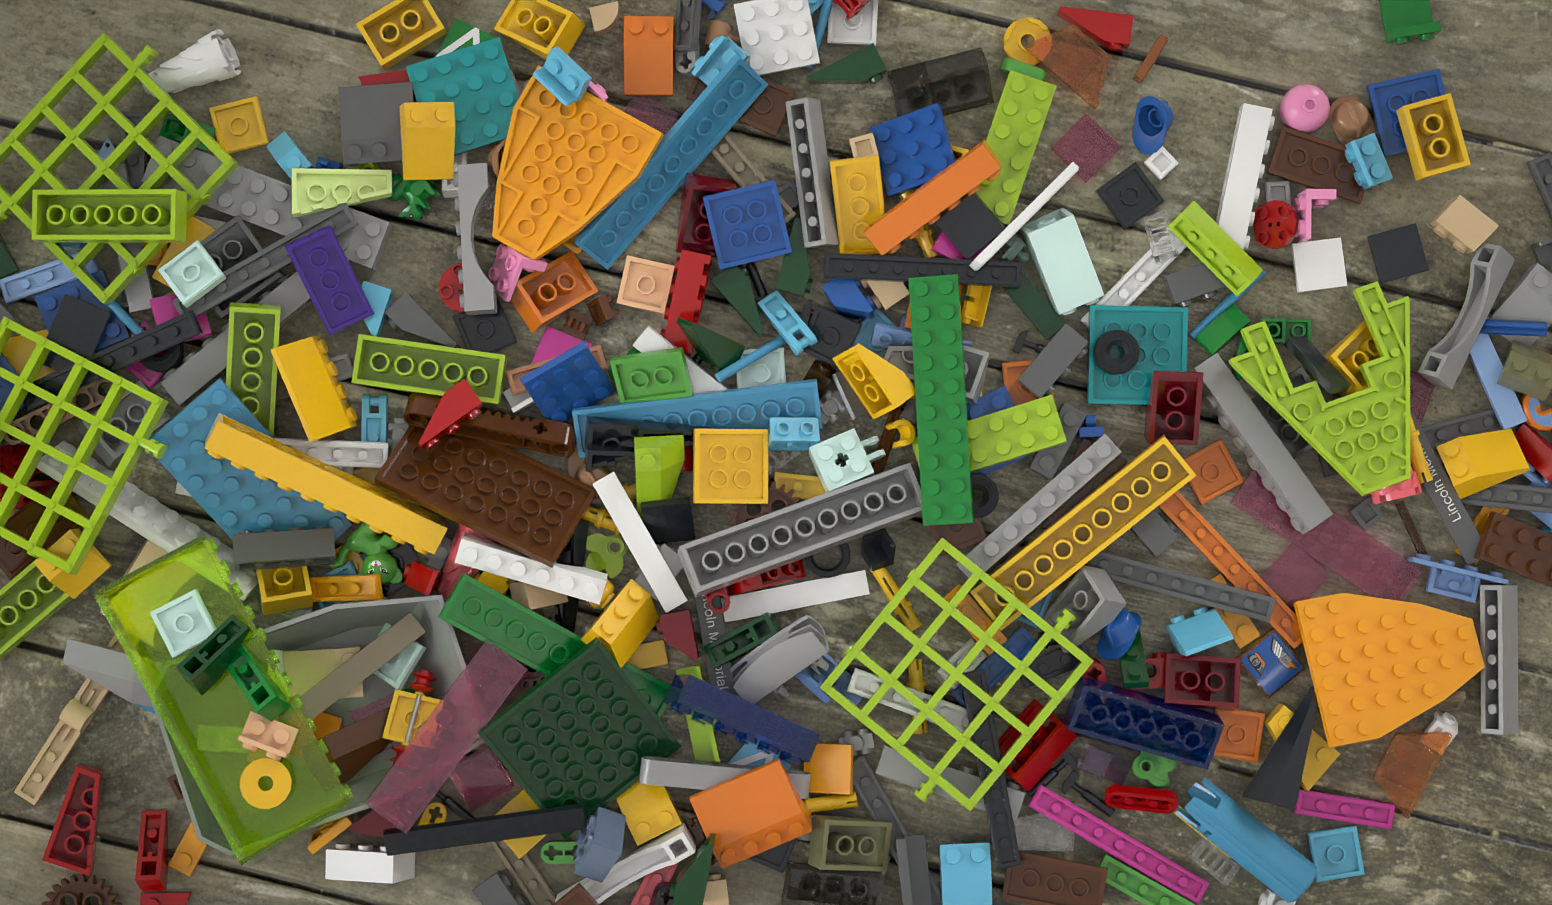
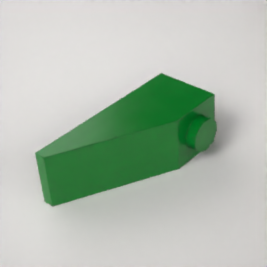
[227,644,291,722]

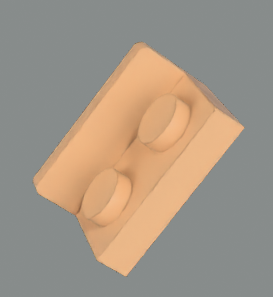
[237,711,300,761]

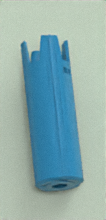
[1175,777,1317,903]

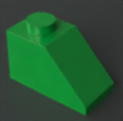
[159,113,216,152]

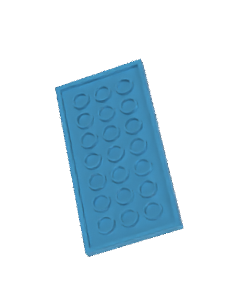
[149,378,353,541]

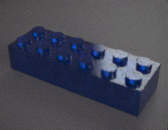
[664,674,820,765]
[1064,676,1225,770]

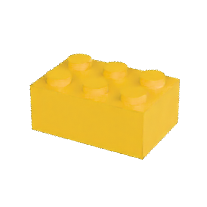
[356,0,448,71]
[1396,93,1471,181]

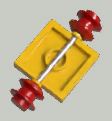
[382,669,444,770]

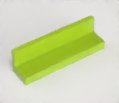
[1167,201,1263,296]
[676,664,721,763]

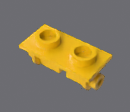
[961,285,992,327]

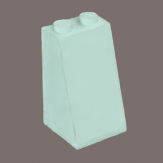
[1019,207,1104,315]

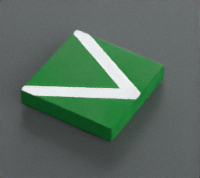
[436,18,496,57]

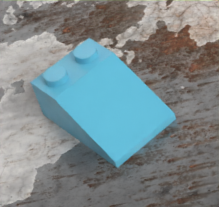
[1165,606,1234,656]
[939,843,992,905]

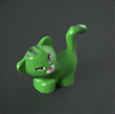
[327,522,403,585]

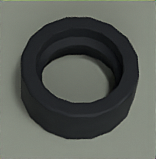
[804,542,851,578]

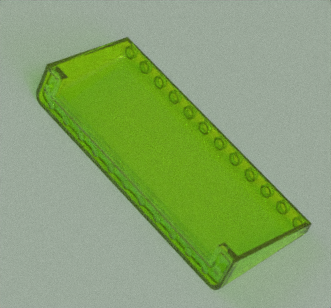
[93,534,354,865]

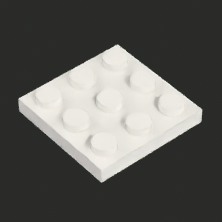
[734,0,820,76]

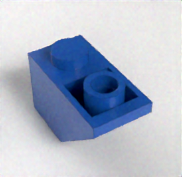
[822,279,876,319]

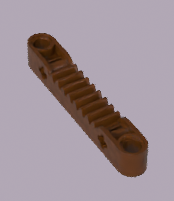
[403,393,576,457]

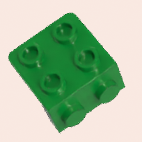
[1379,0,1442,45]

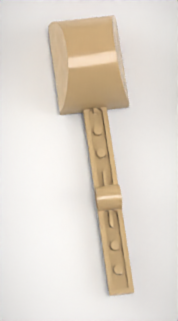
[14,539,210,805]

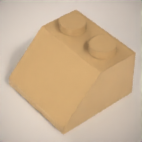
[1430,195,1499,254]

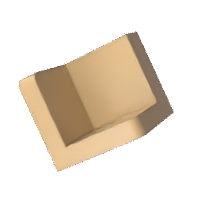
[848,133,878,158]

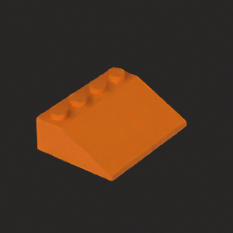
[689,758,812,869]

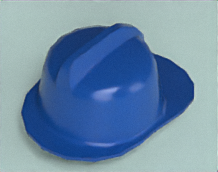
[1132,96,1174,154]
[1097,608,1142,660]

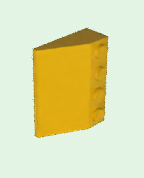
[271,336,357,442]

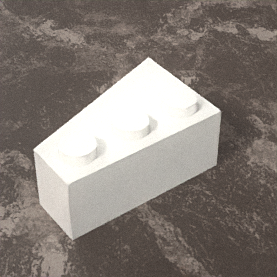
[325,843,415,884]

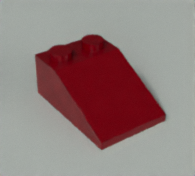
[676,173,737,257]
[1144,371,1204,445]
[1164,653,1241,711]

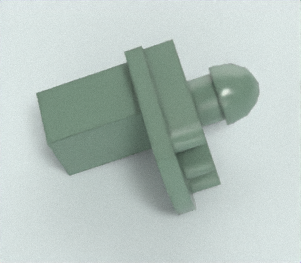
[996,227,1030,263]

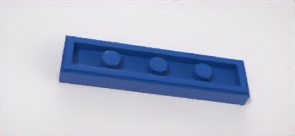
[950,626,1037,708]

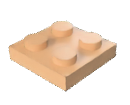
[616,255,675,314]

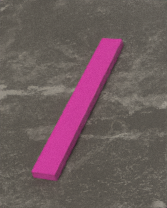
[1028,784,1210,904]

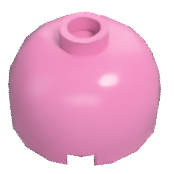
[1279,84,1330,134]

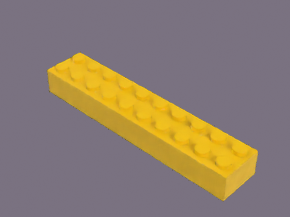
[205,413,448,555]
[970,435,1197,631]

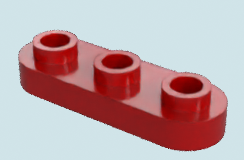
[1104,784,1178,814]

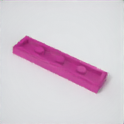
[1293,789,1395,829]

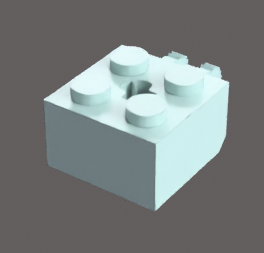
[808,428,886,493]

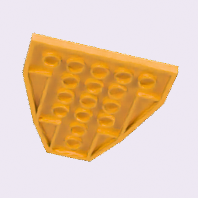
[492,65,664,260]
[1293,593,1485,748]

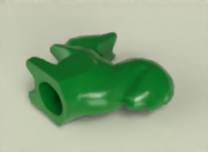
[387,173,441,220]

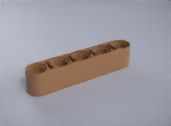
[4,378,113,445]

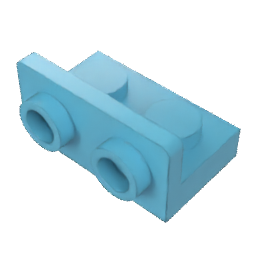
[691,35,750,86]
[533,46,592,106]
[1345,133,1393,190]
[768,417,820,451]

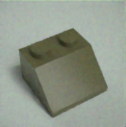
[1497,341,1552,401]

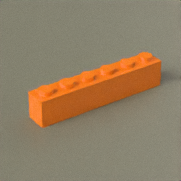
[864,140,1002,255]

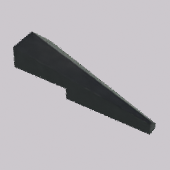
[585,416,712,472]
[555,519,589,633]
[1242,686,1318,810]

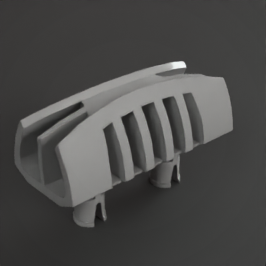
[729,615,830,706]

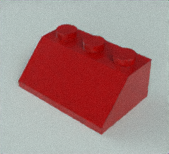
[998,699,1077,792]

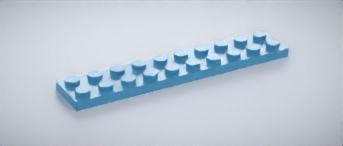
[573,54,769,270]
[572,379,823,458]

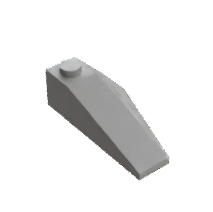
[884,345,990,405]
[63,639,167,707]

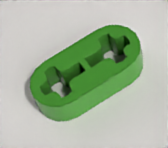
[999,58,1047,81]
[540,840,578,864]

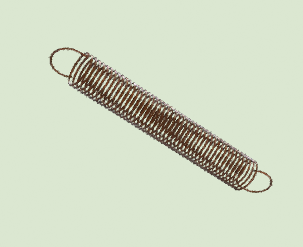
[1394,498,1428,555]

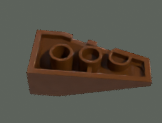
[301,707,391,791]

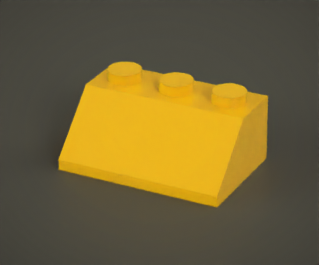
[581,579,660,668]

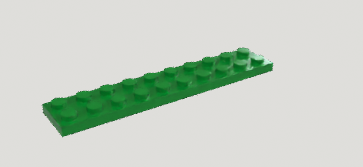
[908,274,974,526]
[438,573,676,718]

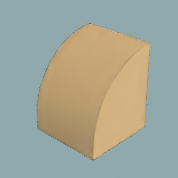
[589,1,620,36]

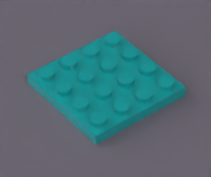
[406,37,519,156]
[1087,305,1188,405]

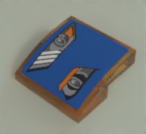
[1235,627,1306,699]

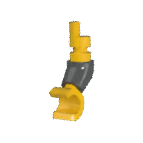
[885,382,917,449]

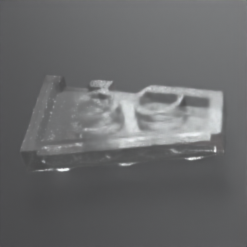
[1013,801,1075,852]

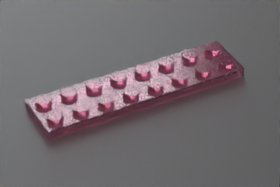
[1230,469,1422,601]
[364,639,527,834]

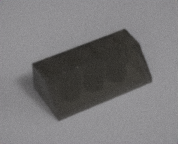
[886,47,994,118]
[781,861,885,905]

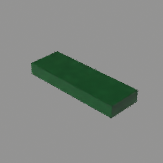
[1002,272,1065,340]

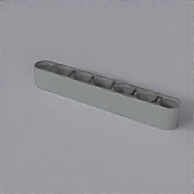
[639,756,811,799]

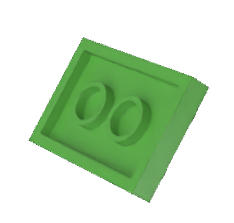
[610,347,694,403]

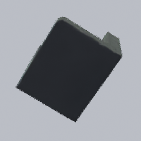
[861,528,896,571]

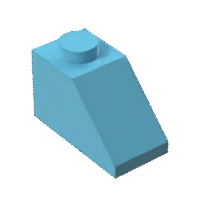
[266,131,315,179]
[361,281,395,337]

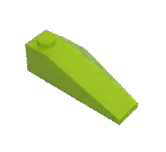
[634,435,684,521]

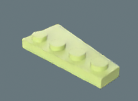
[291,168,392,218]

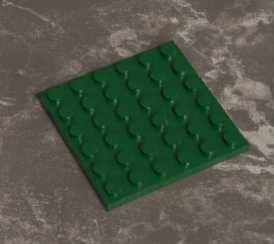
[477,637,681,839]

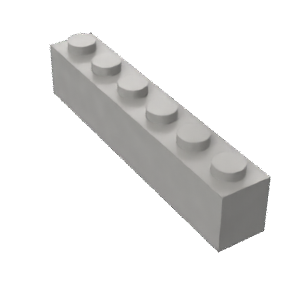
[786,97,839,249]
[1480,585,1519,735]
[875,744,1026,821]

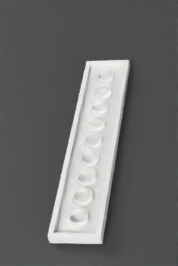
[36,440,258,601]

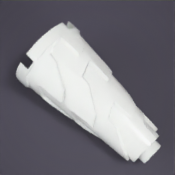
[142,29,241,97]

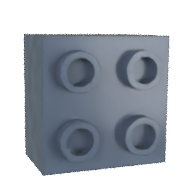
[573,807,626,883]

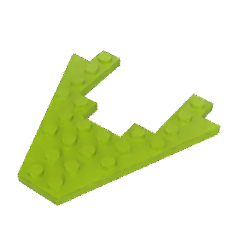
[1228,281,1411,497]

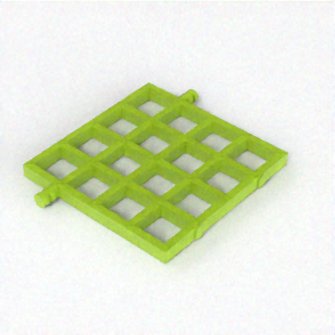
[0,33,240,305]
[0,317,169,575]
[820,537,1094,811]

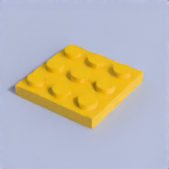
[693,429,768,504]

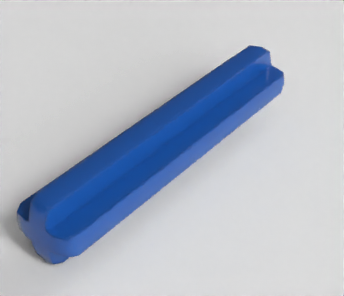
[1479,319,1547,337]

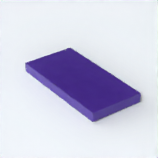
[285,225,375,335]

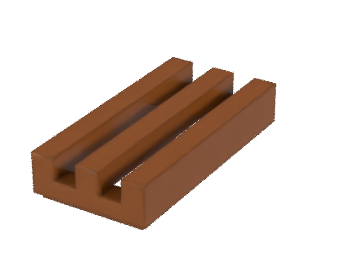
[1133,34,1168,83]

